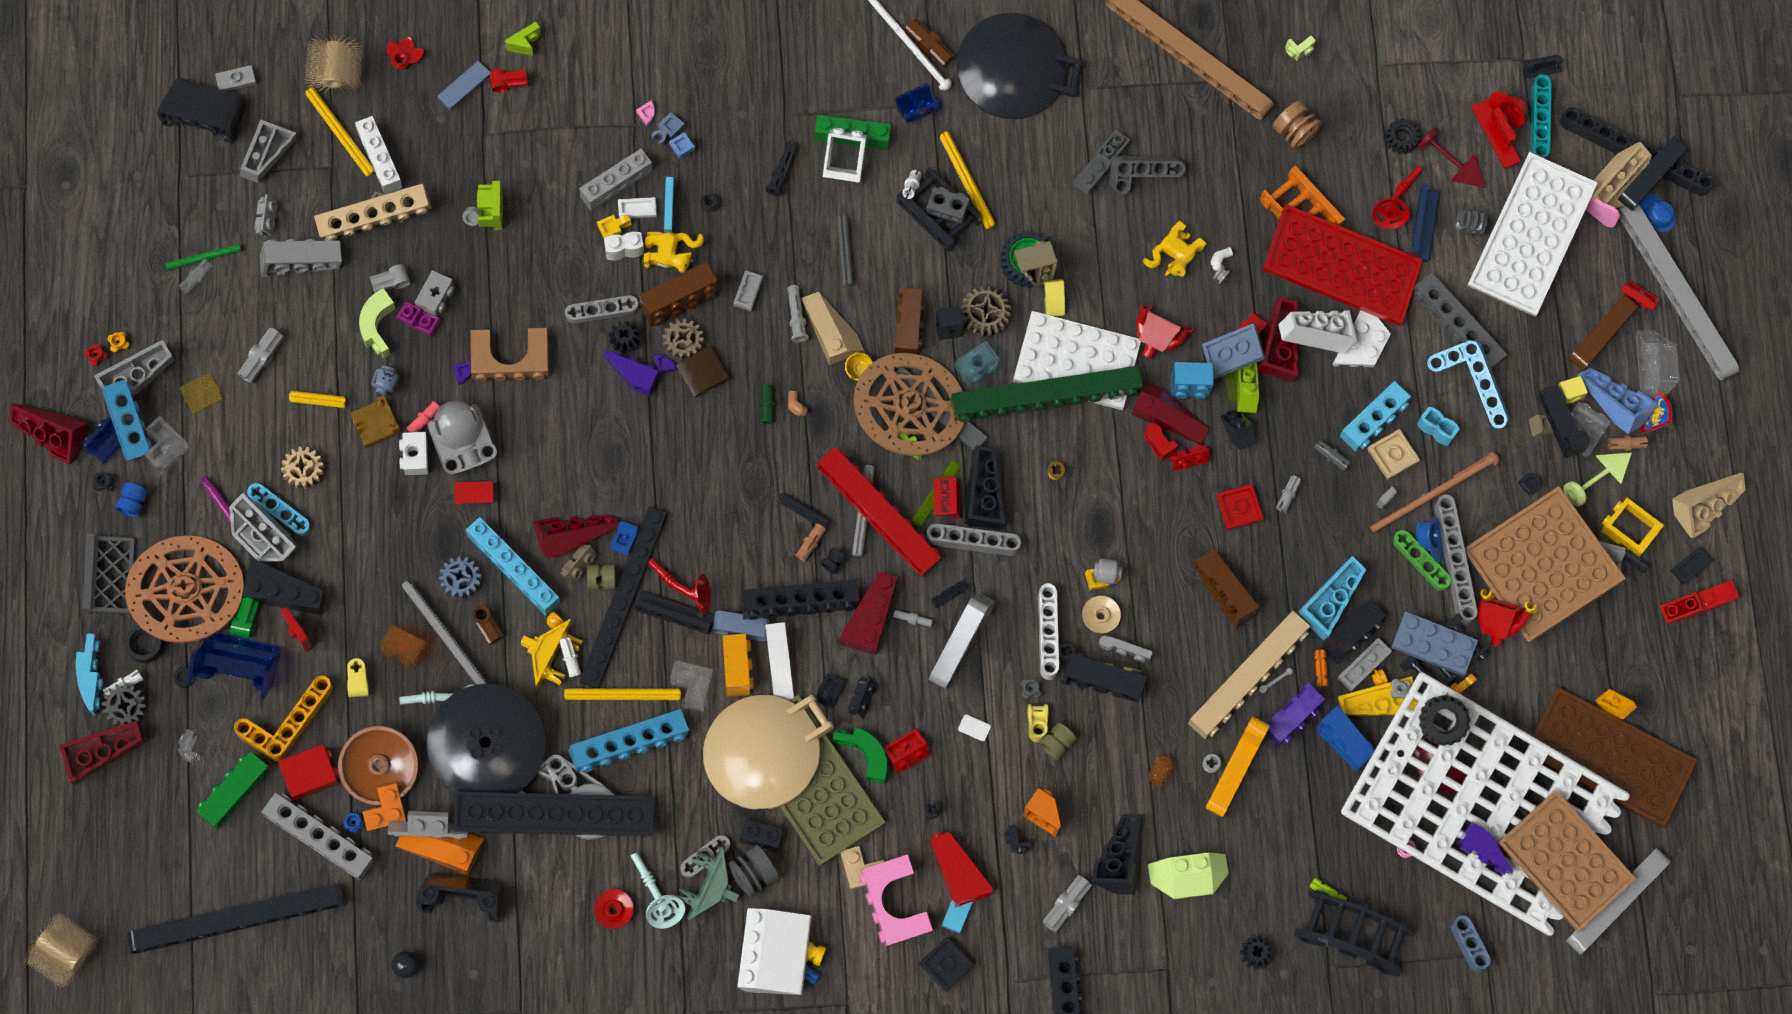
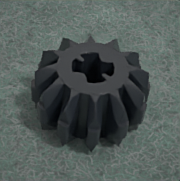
[608,320,640,353]
[1239,936,1274,971]

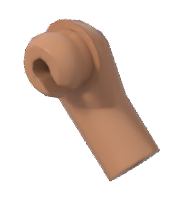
[788,391,808,416]

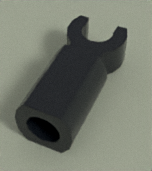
[924,801,940,820]

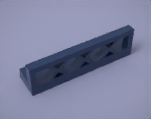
[1410,183,1439,262]

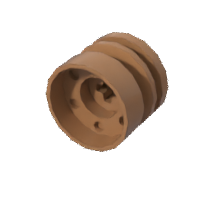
[1272,100,1322,150]

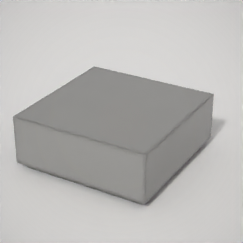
[1376,487,1397,509]

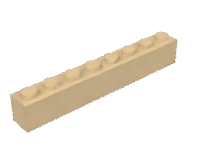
[1188,611,1310,739]

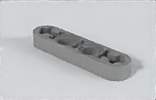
[565,296,638,323]

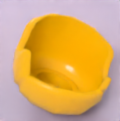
[845,352,873,381]

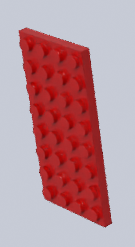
[1262,204,1423,326]

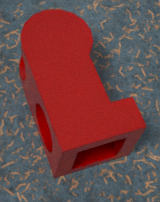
[1144,423,1178,461]

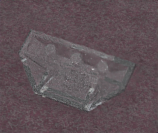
[1636,330,1680,399]

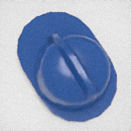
[1639,194,1676,232]
[1416,516,1443,563]

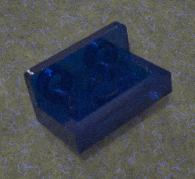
[895,83,940,123]
[83,417,120,465]

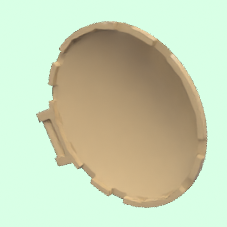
[703,695,834,810]

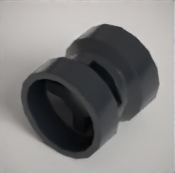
[820,548,847,575]

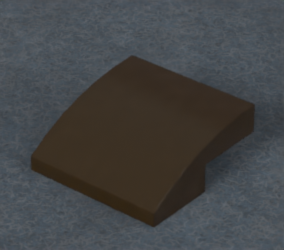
[676,346,730,398]

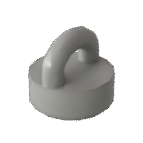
[462,207,482,226]

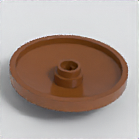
[338,726,418,805]

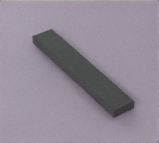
[894,367,988,451]

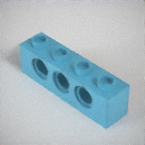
[1340,381,1411,452]

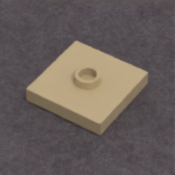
[1367,429,1420,480]

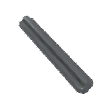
[837,215,853,286]

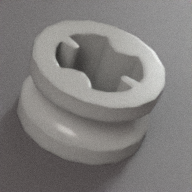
[1213,266,1231,285]
[1202,754,1221,773]

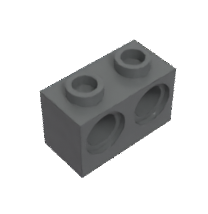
[926,187,970,224]

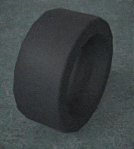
[124,625,164,664]

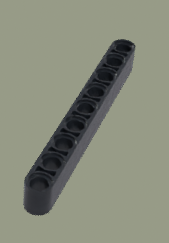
[1560,107,1714,196]

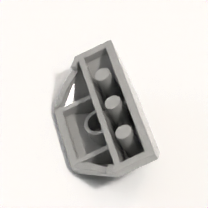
[229,493,297,562]

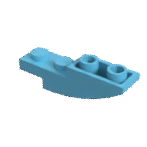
[76,634,103,715]

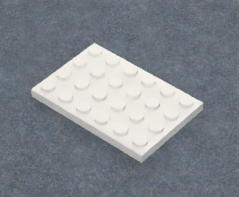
[1013,311,1141,410]

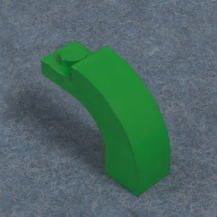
[832,728,887,784]

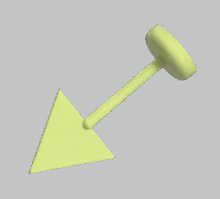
[1563,453,1631,507]

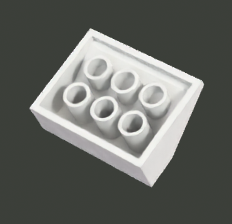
[738,908,812,995]

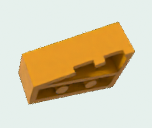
[722,634,754,697]

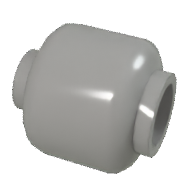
[1093,558,1122,585]

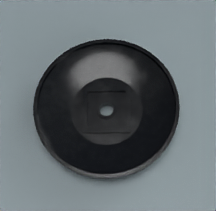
[427,684,546,794]

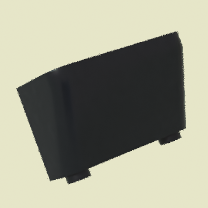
[157,78,247,144]
[416,873,504,923]

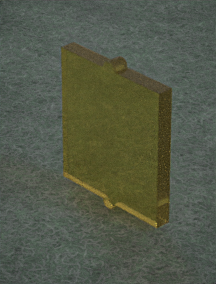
[179,373,223,415]

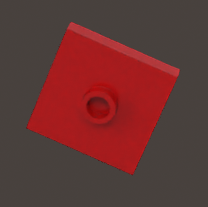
[1215,484,1264,531]
[280,608,312,652]

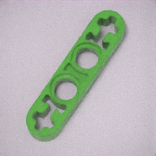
[1393,530,1451,591]

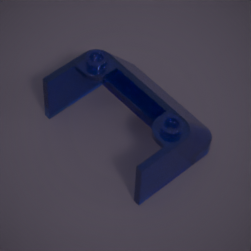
[187,633,281,699]

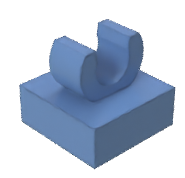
[669,132,695,159]

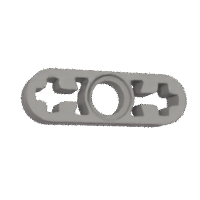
[680,835,730,879]

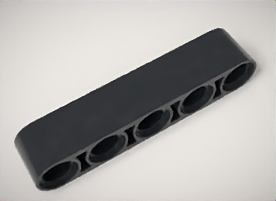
[1617,135,1689,211]

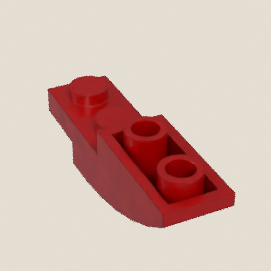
[1660,580,1740,624]

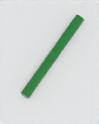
[165,244,241,270]

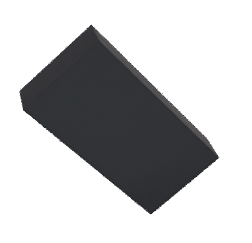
[1670,546,1713,585]

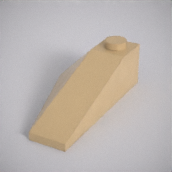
[801,292,864,365]

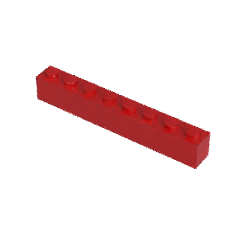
[816,447,941,577]

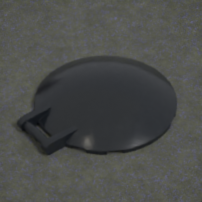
[957,13,1084,119]

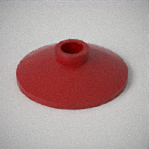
[594,889,634,929]

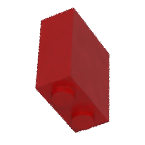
[278,744,340,802]

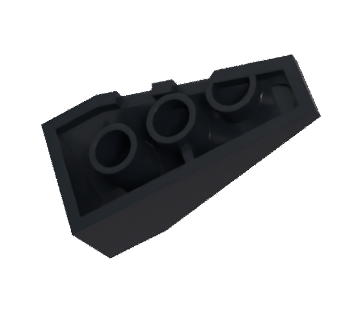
[1092,814,1143,895]

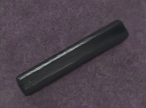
[777,493,830,528]

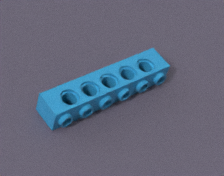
[569,709,689,773]

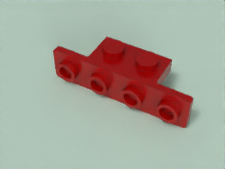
[1471,99,1521,169]

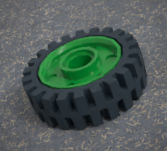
[1000,231,1056,288]

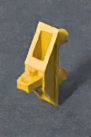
[521,619,583,690]

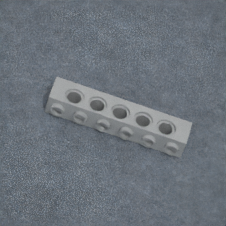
[261,793,374,881]

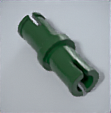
[760,384,775,424]

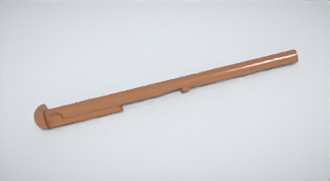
[1370,452,1499,533]

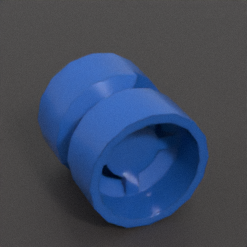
[115,483,148,517]

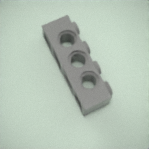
[579,149,652,211]

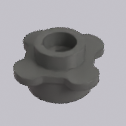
[1021,679,1041,699]

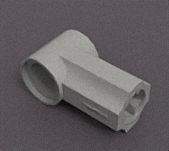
[370,264,410,293]

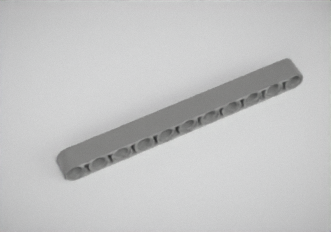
[1618,205,1739,380]

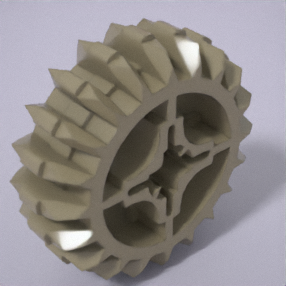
[960,286,1011,337]

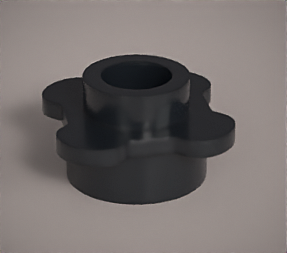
[93,472,114,492]

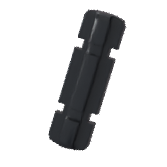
[1618,543,1650,573]
[931,581,967,608]

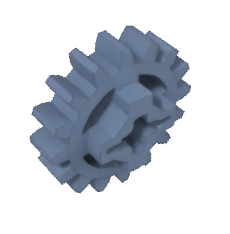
[439,556,481,599]

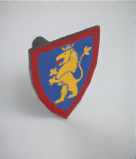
[1641,391,1674,434]

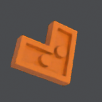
[362,782,406,831]

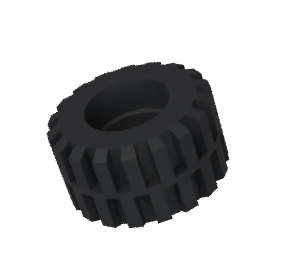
[1419,695,1471,746]

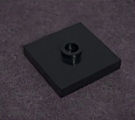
[918,936,974,993]

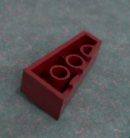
[1257,296,1298,382]
[838,572,897,655]
[59,721,145,785]

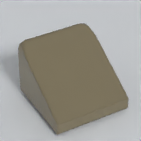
[1529,414,1554,436]

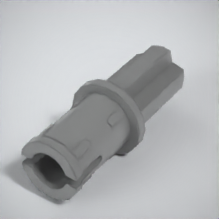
[1276,475,1301,513]

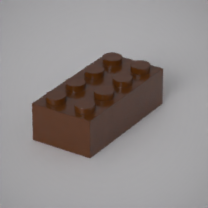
[639,262,718,327]

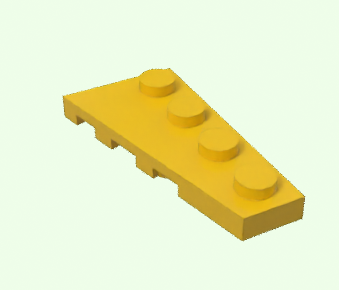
[1337,676,1418,716]

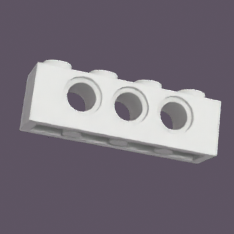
[355,116,402,194]

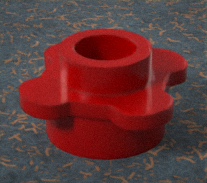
[84,344,107,366]

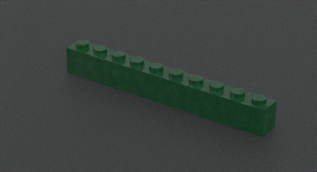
[950,366,1143,422]

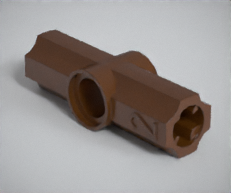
[905,18,955,67]

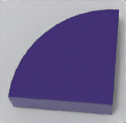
[653,354,676,374]
[453,361,471,385]

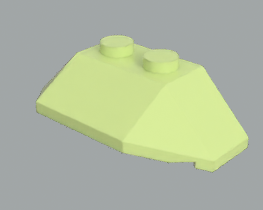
[1148,853,1229,899]

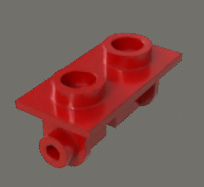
[1169,445,1210,472]

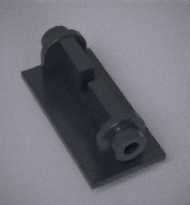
[1522,55,1562,78]
[848,676,877,719]

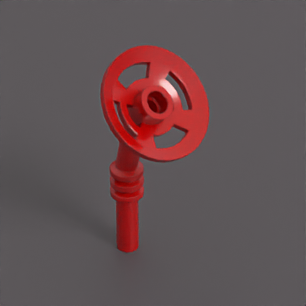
[1372,166,1423,229]
[648,558,711,613]

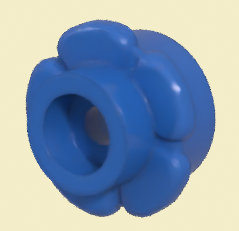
[344,813,363,832]

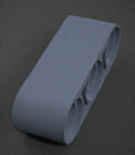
[712,611,770,641]
[1451,916,1490,972]

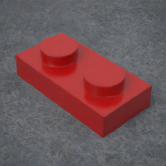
[1621,279,1660,310]

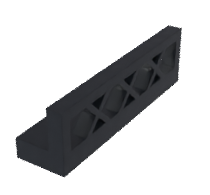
[634,591,714,635]

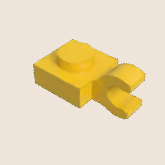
[597,214,632,238]

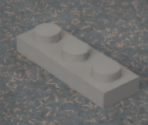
[1337,638,1392,692]

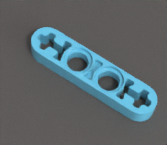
[247,483,310,536]

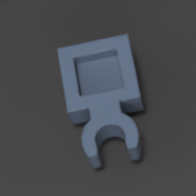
[652,112,685,146]

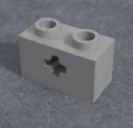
[415,270,455,317]

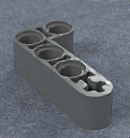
[1109,156,1186,195]

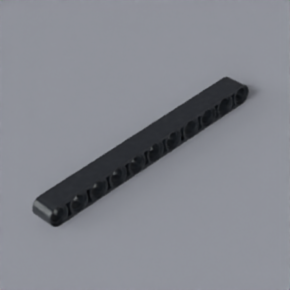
[127,884,346,954]

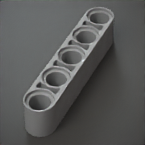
[926,524,1021,556]

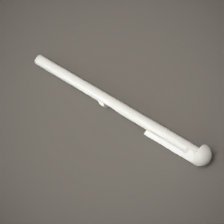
[868,0,952,91]

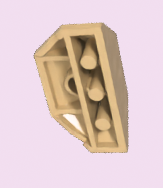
[1592,142,1652,208]

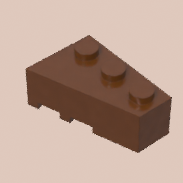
[894,287,924,354]

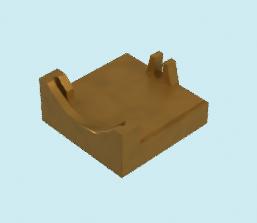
[350,395,401,448]

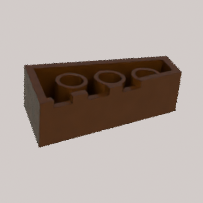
[1193,549,1259,629]

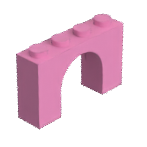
[859,854,933,946]

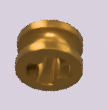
[1047,461,1065,481]

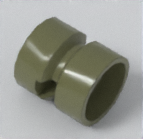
[587,564,615,590]
[1040,723,1077,760]

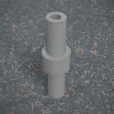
[893,610,933,627]

